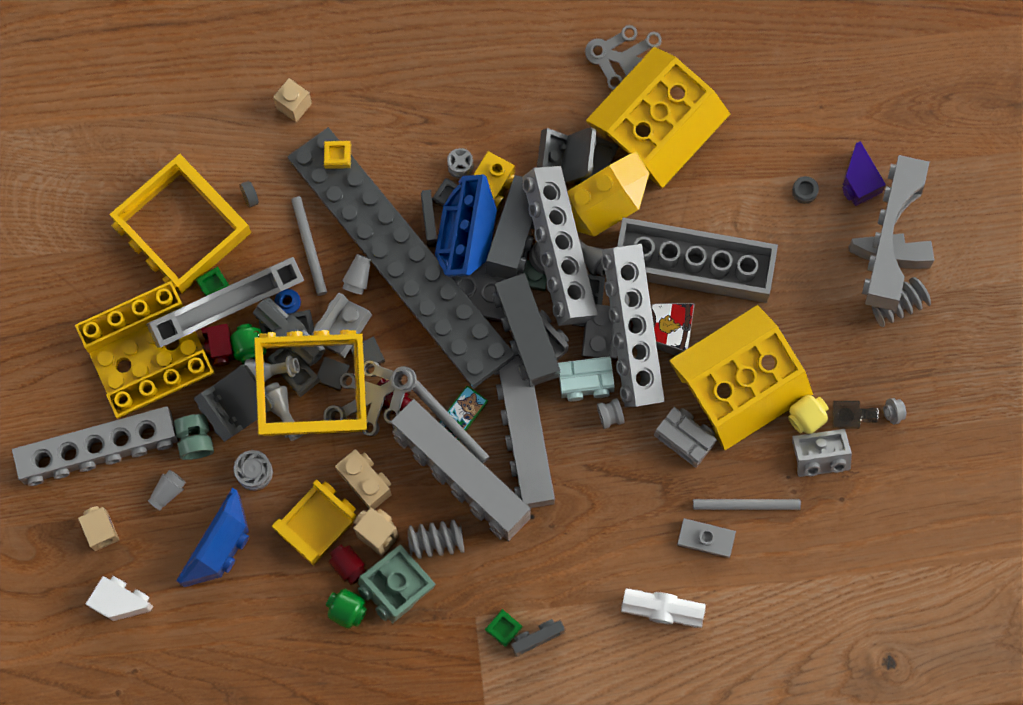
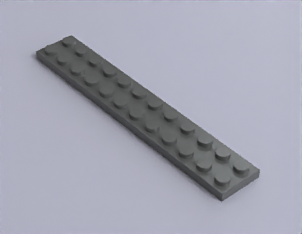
[287,127,516,389]

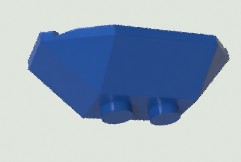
[435,174,497,277]
[176,488,249,587]

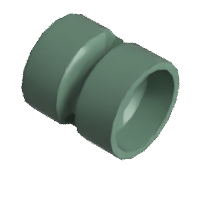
[173,414,214,460]

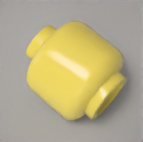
[788,395,829,434]

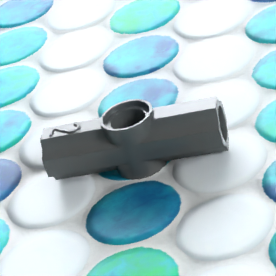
[253,297,325,366]

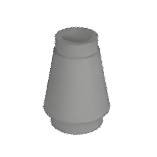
[342,254,371,295]
[148,470,186,510]

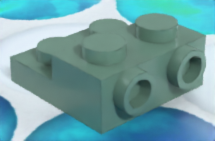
[357,545,436,624]

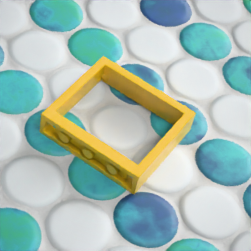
[110,154,251,294]
[254,329,367,436]

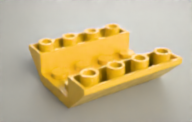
[586,47,730,189]
[75,281,215,419]
[669,305,813,451]

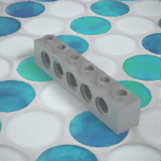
[522,166,598,326]
[601,244,665,407]
[12,406,179,486]

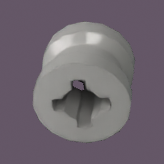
[447,148,474,179]
[597,398,625,429]

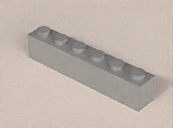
[494,348,555,508]

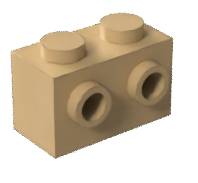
[335,449,392,509]
[354,508,399,557]

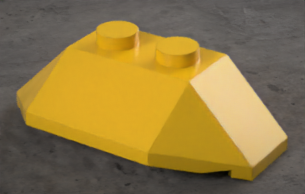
[567,151,650,237]

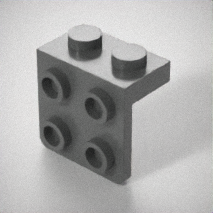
[537,127,596,185]
[194,365,274,442]

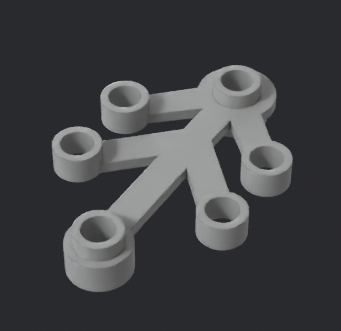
[585,25,662,90]
[323,360,417,436]

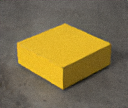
[324,141,351,169]

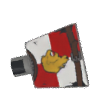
[632,303,695,356]

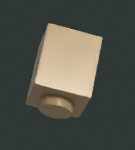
[273,78,312,122]
[78,506,120,551]

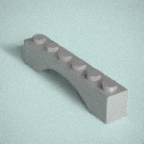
[862,155,929,311]
[146,257,304,348]

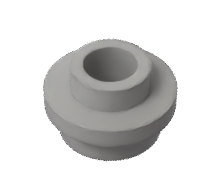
[883,398,906,425]

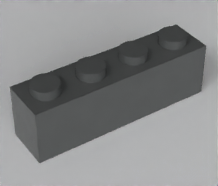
[485,175,546,279]
[492,273,560,387]

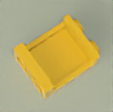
[272,479,357,566]

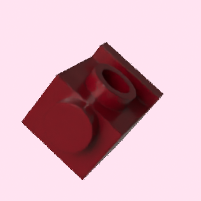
[201,324,235,367]

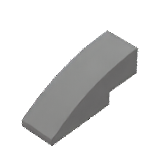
[848,233,935,269]

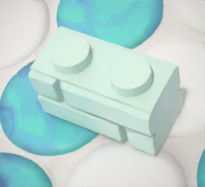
[558,356,615,401]

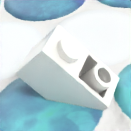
[86,576,153,621]

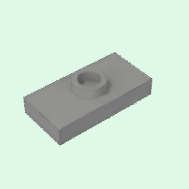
[677,518,736,558]

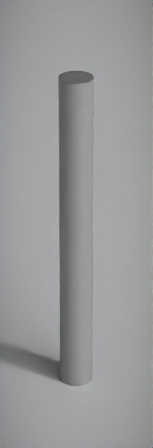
[291,197,327,296]
[413,381,490,463]
[693,499,801,510]

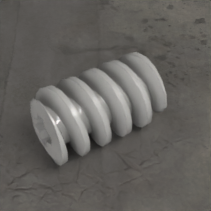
[872,277,931,327]
[408,520,464,559]

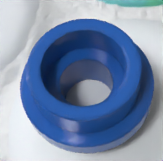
[274,289,301,314]

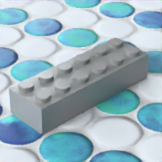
[617,218,778,303]
[391,399,531,541]

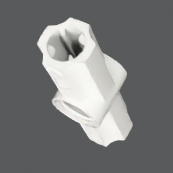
[621,588,706,628]

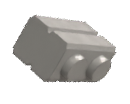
[654,407,717,468]

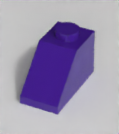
[842,141,886,206]

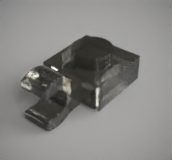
[832,401,879,429]

